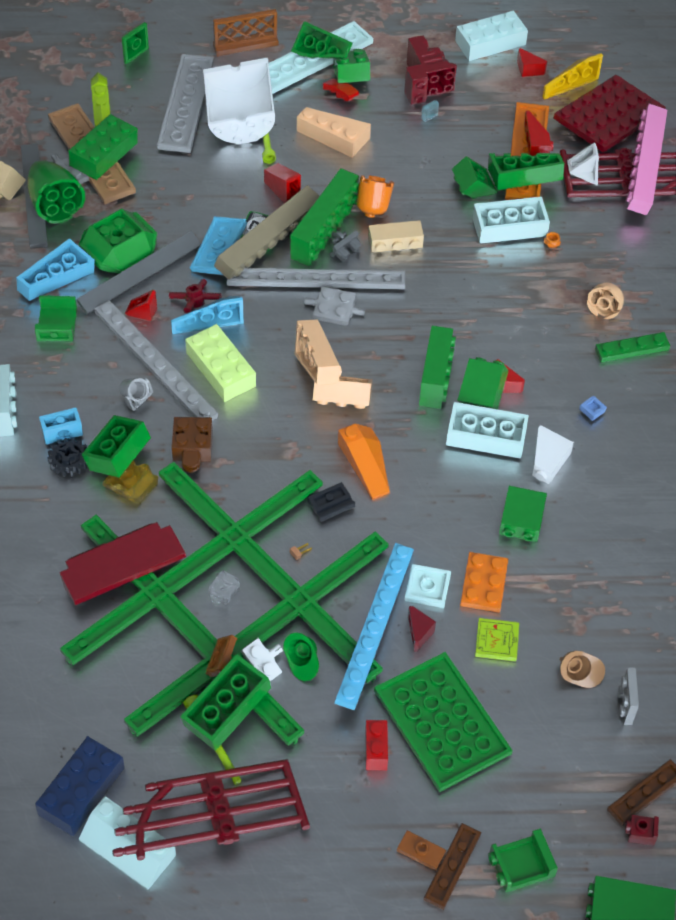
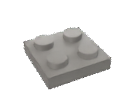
[618,668,639,725]

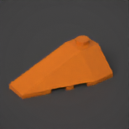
[338,423,390,500]

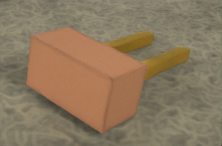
[289,543,312,560]

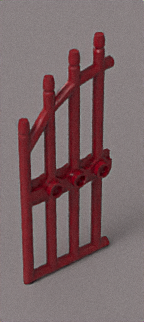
[560,148,676,198]
[112,759,310,861]

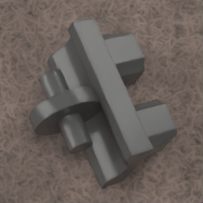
[329,231,362,261]

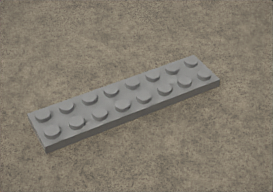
[157,54,214,153]

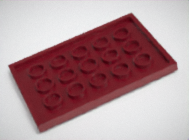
[553,75,666,153]

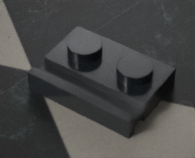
[308,482,355,522]

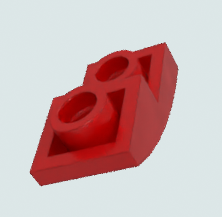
[323,78,359,101]

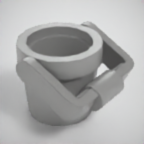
[119,378,153,411]

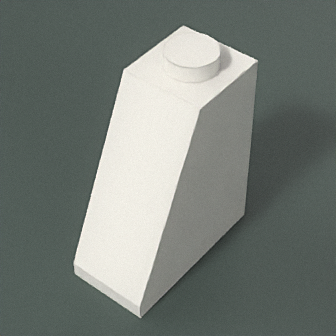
[532,425,574,484]

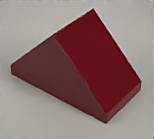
[408,606,436,652]

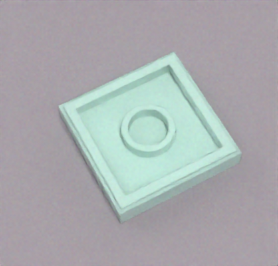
[405,564,451,608]

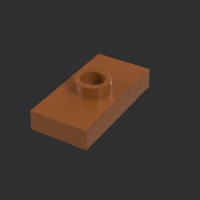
[206,635,237,677]
[397,830,446,871]

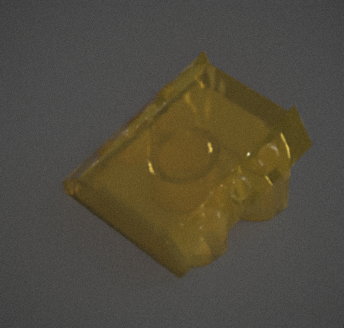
[103,460,158,504]

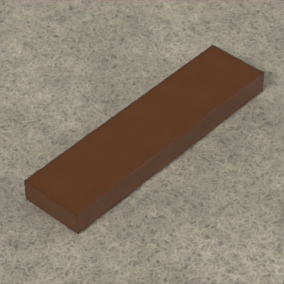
[607,759,676,826]
[424,823,482,910]

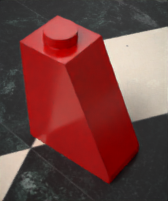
[264,163,301,203]

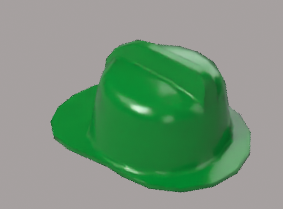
[283,632,319,681]

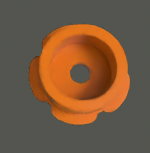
[544,232,561,248]

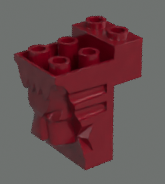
[404,35,457,105]

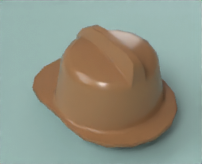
[559,651,605,688]

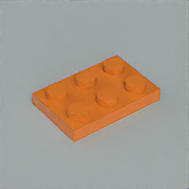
[460,552,509,613]

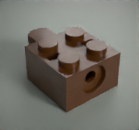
[172,417,213,473]

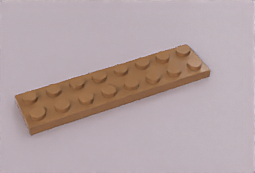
[48,103,136,204]

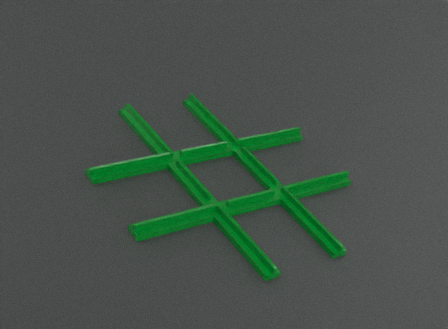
[60,462,389,746]

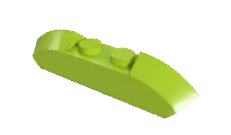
[91,72,111,127]

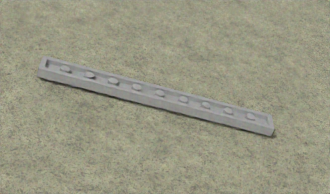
[227,268,405,289]
[94,300,218,421]

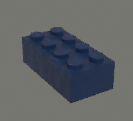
[35,736,125,837]

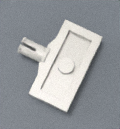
[240,638,283,681]

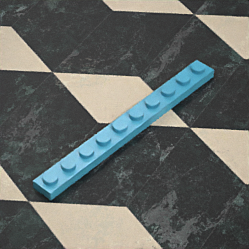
[335,543,414,710]

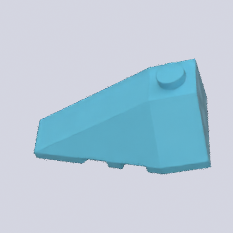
[171,296,244,335]

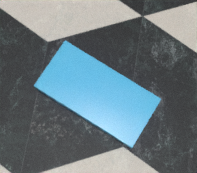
[190,216,247,275]

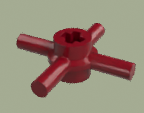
[169,279,222,313]

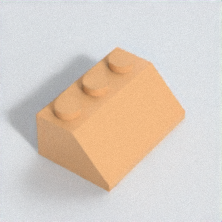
[313,376,373,409]

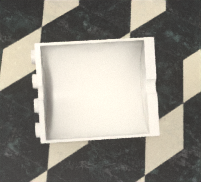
[203,57,275,144]

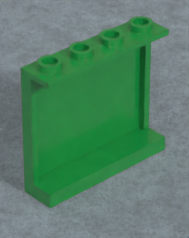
[585,876,676,920]

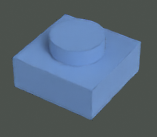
[579,396,607,421]

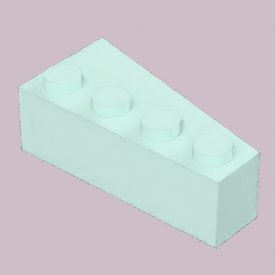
[0,364,17,436]

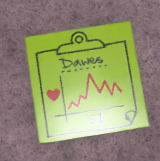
[475,618,519,662]

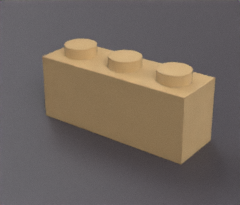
[368,220,424,253]

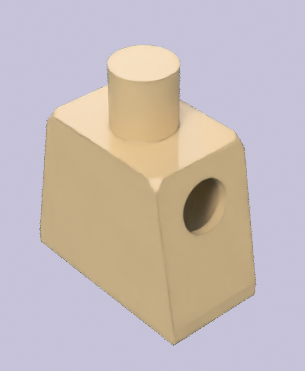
[0,161,26,201]

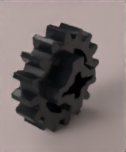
[47,438,87,477]

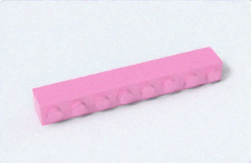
[626,104,667,215]

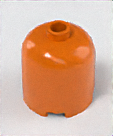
[356,175,394,218]

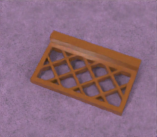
[213,9,279,57]

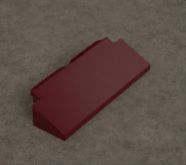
[59,522,186,605]

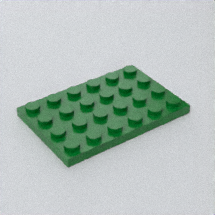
[374,652,513,793]

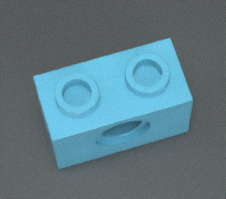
[39,408,83,445]

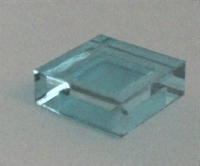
[422,100,439,122]

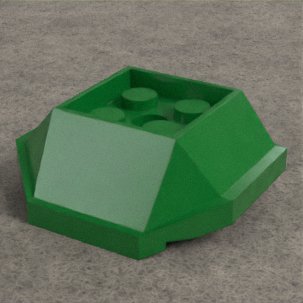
[79,208,157,274]

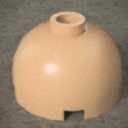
[587,282,624,319]

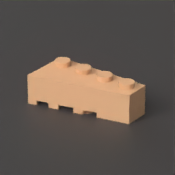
[297,107,371,158]
[295,319,342,385]

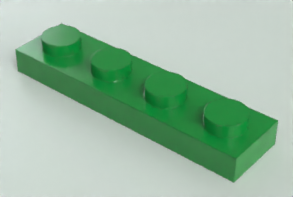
[595,332,671,362]

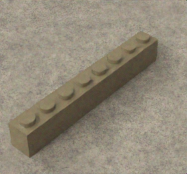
[214,185,319,280]

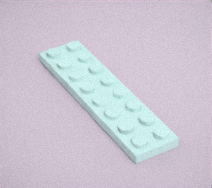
[269,21,373,94]

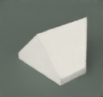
[567,143,599,186]

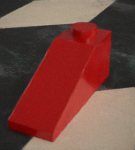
[524,110,554,156]

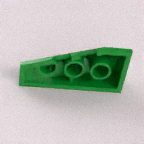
[291,21,353,58]

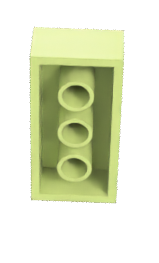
[185,324,256,402]

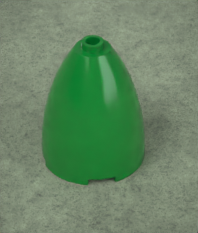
[27,160,85,224]

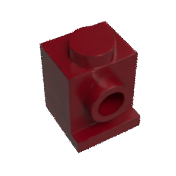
[625,815,659,846]

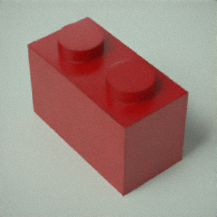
[365,720,388,771]

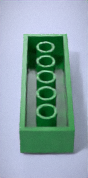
[290,168,359,267]

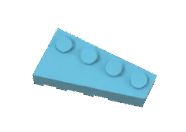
[16,239,94,301]

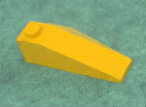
[542,53,603,100]

